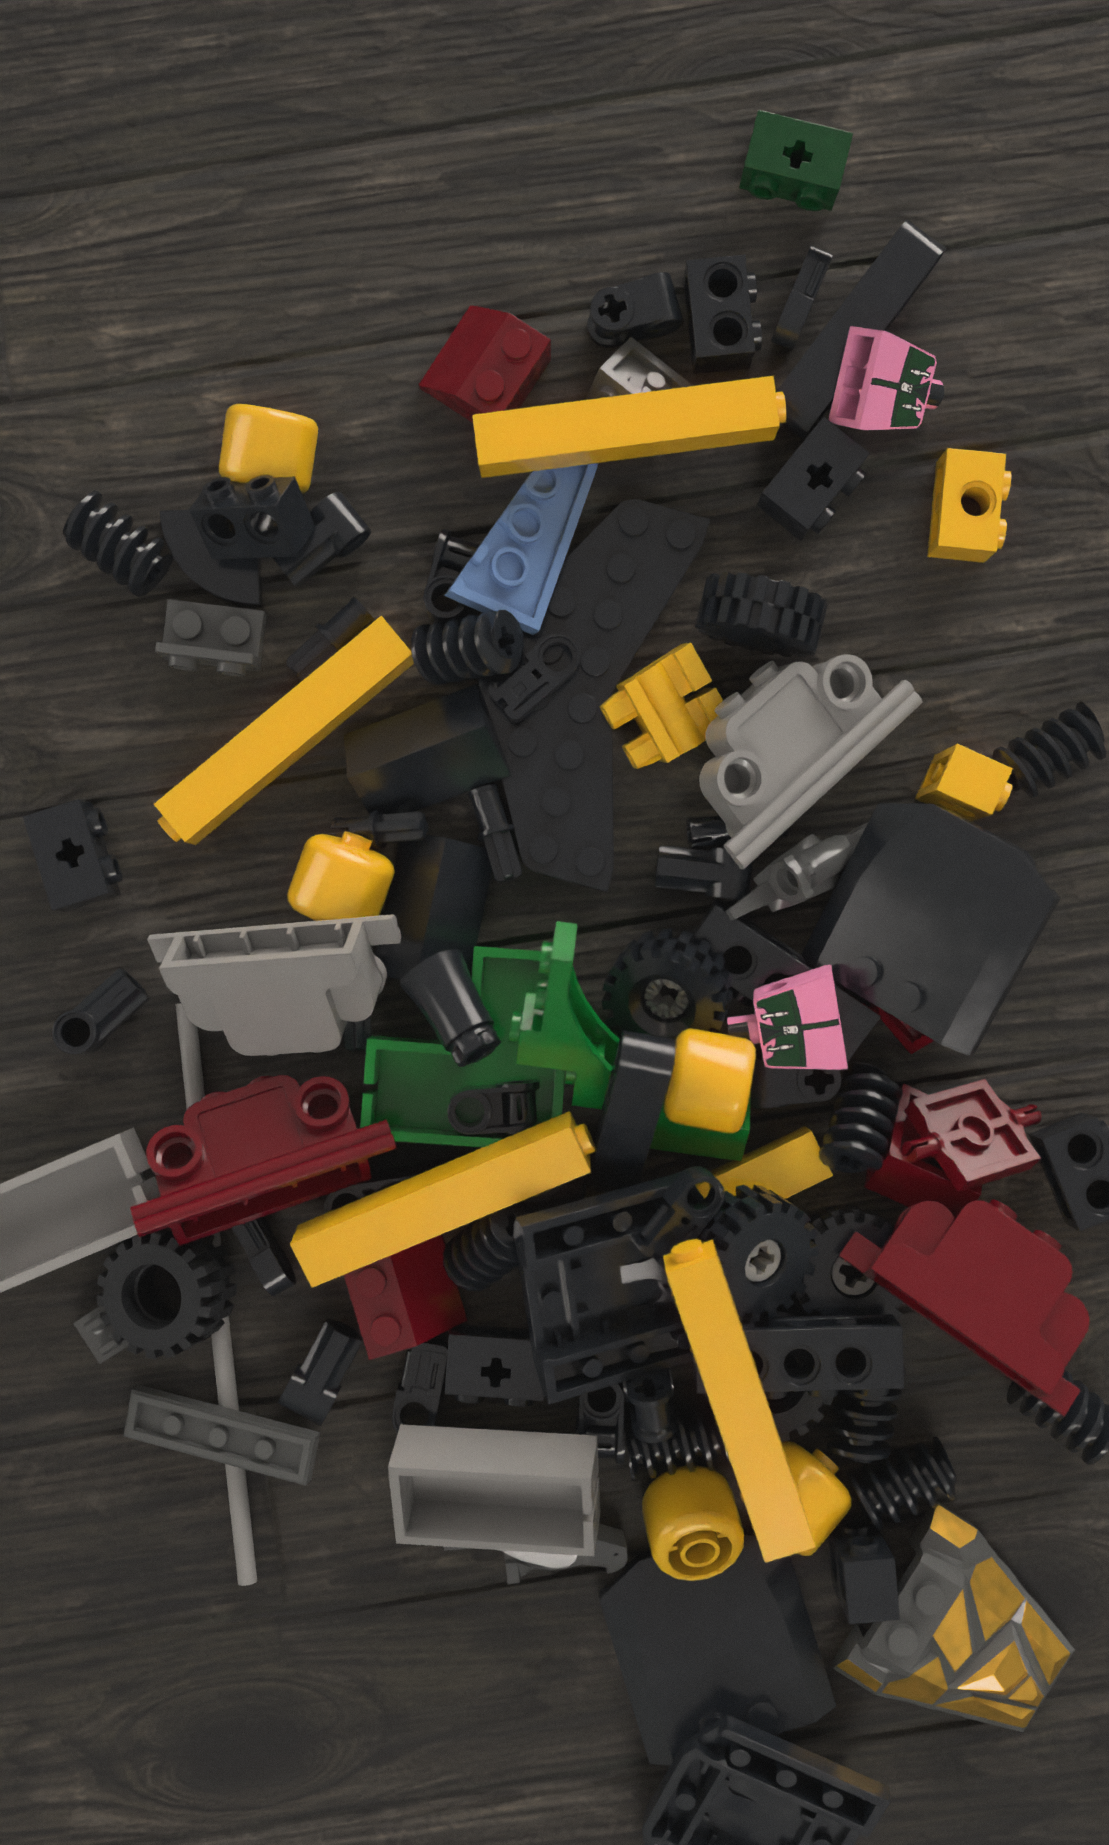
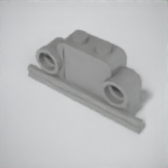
[699,654,923,869]
[147,914,401,1056]

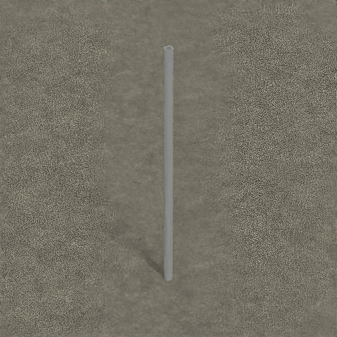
[175,1003,257,1586]

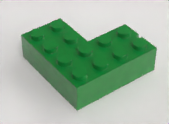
[360,946,574,1148]

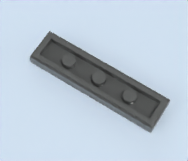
[123,1385,320,1486]

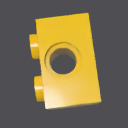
[927,448,1011,563]
[915,744,1013,821]

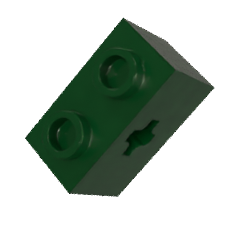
[739,110,853,211]

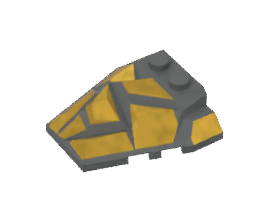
[831,1502,1075,1732]

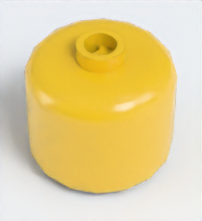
[219,404,318,495]
[287,831,395,921]
[664,1028,756,1134]
[740,1441,852,1556]
[642,1465,744,1581]

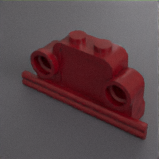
[130,1075,396,1246]
[838,1199,1090,1416]

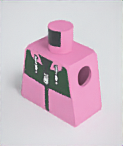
[828,326,944,430]
[727,965,848,1070]

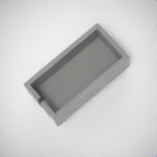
[0,1128,161,1293]
[388,1424,601,1556]

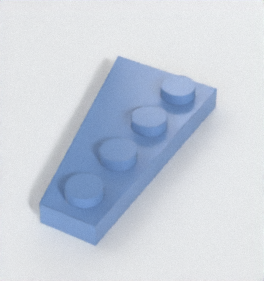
[444,463,599,635]

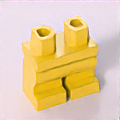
[599,643,723,769]

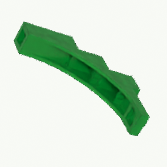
[509,921,751,1161]

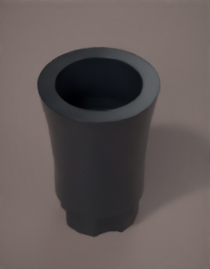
[400,949,501,1067]

